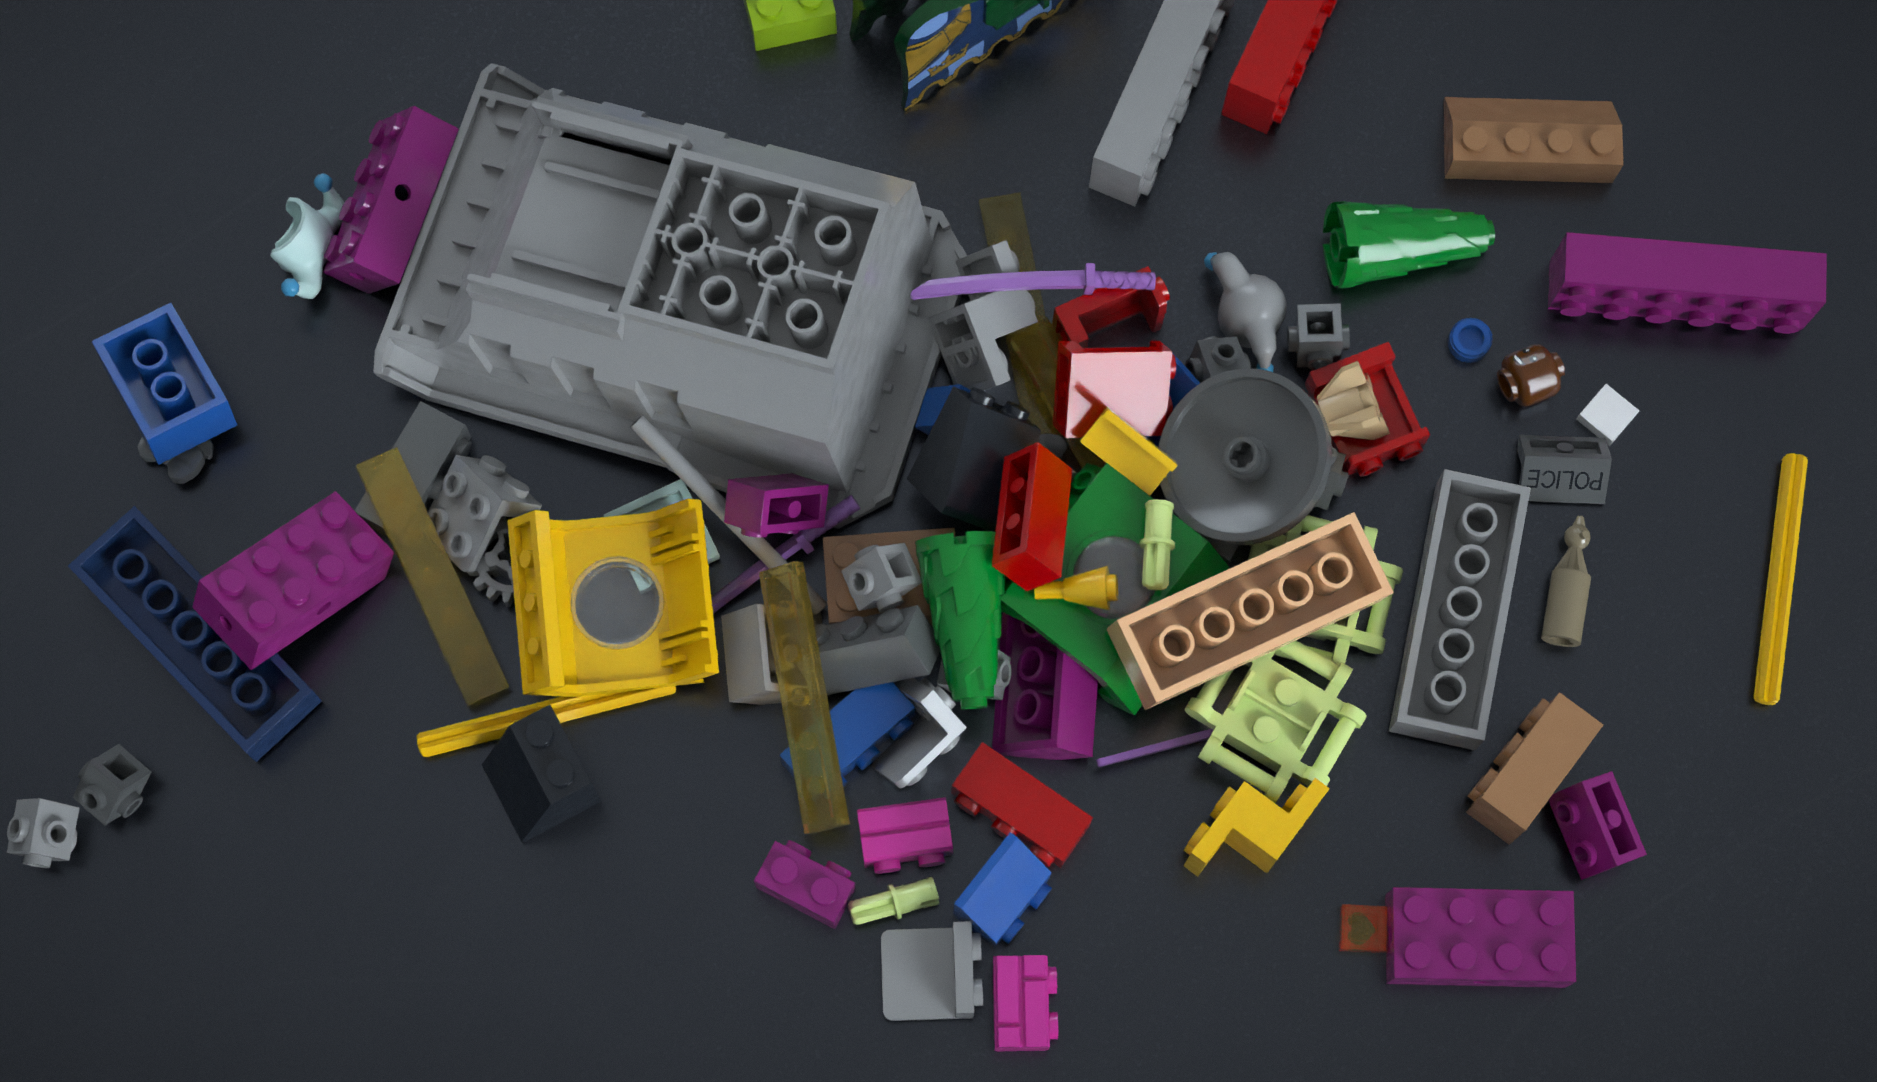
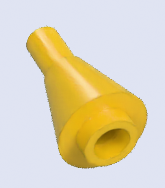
[1034,566,1119,610]

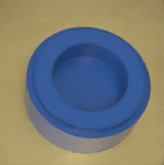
[1447,318,1493,363]

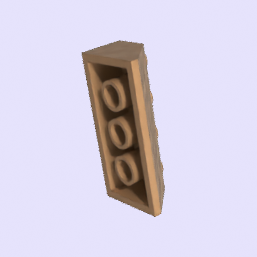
[1443,97,1623,183]

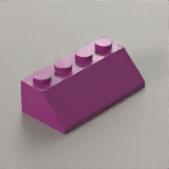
[992,574,1103,760]

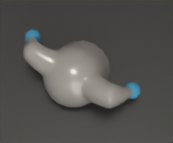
[1204,252,1287,372]

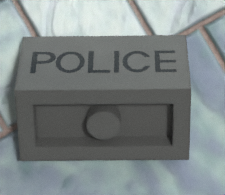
[1517,435,1612,504]

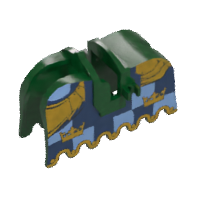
[849,0,1065,110]

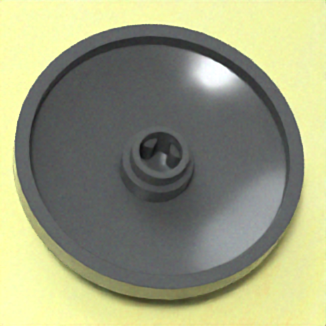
[1159,368,1332,545]

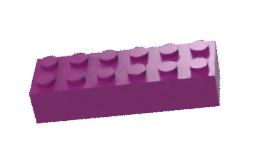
[1548,232,1827,334]

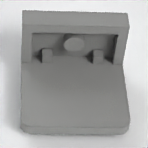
[423,455,542,572]
[872,677,967,788]
[881,921,983,1021]

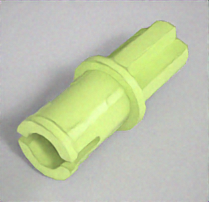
[1139,500,1175,590]
[848,877,939,925]

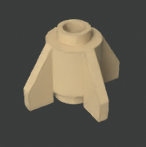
[1317,361,1390,440]

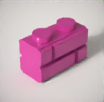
[857,797,953,874]
[992,955,1058,1052]

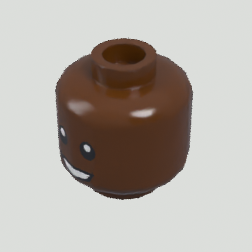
[1497,344,1565,407]

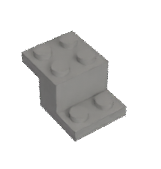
[928,240,1038,390]

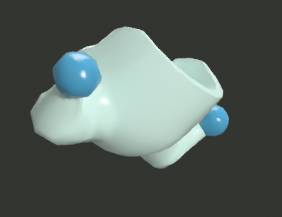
[270,173,345,299]

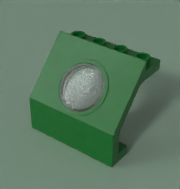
[1001,462,1230,715]

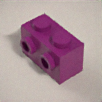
[724,473,829,538]
[1548,771,1647,880]
[754,840,856,929]

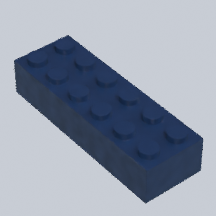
[68,506,322,762]

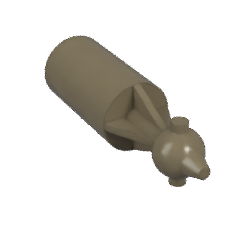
[1541,516,1591,647]

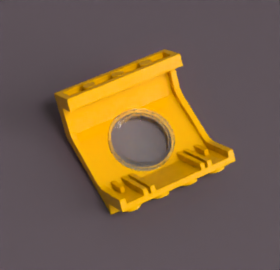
[507,498,719,697]

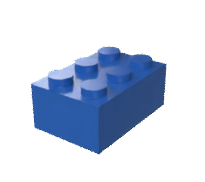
[92,303,237,465]

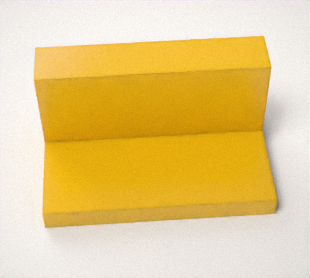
[1080,406,1178,496]

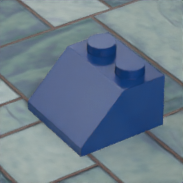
[953,832,1052,948]

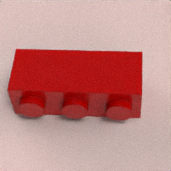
[992,442,1072,591]
[951,742,1093,868]

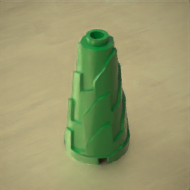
[1323,201,1495,289]
[915,531,1005,710]

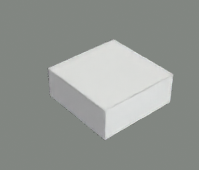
[1576,384,1639,446]

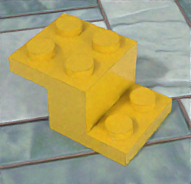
[1183,778,1330,877]

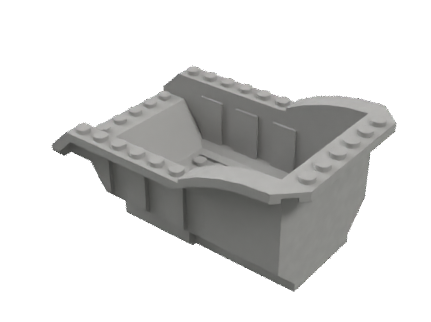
[374,63,967,529]

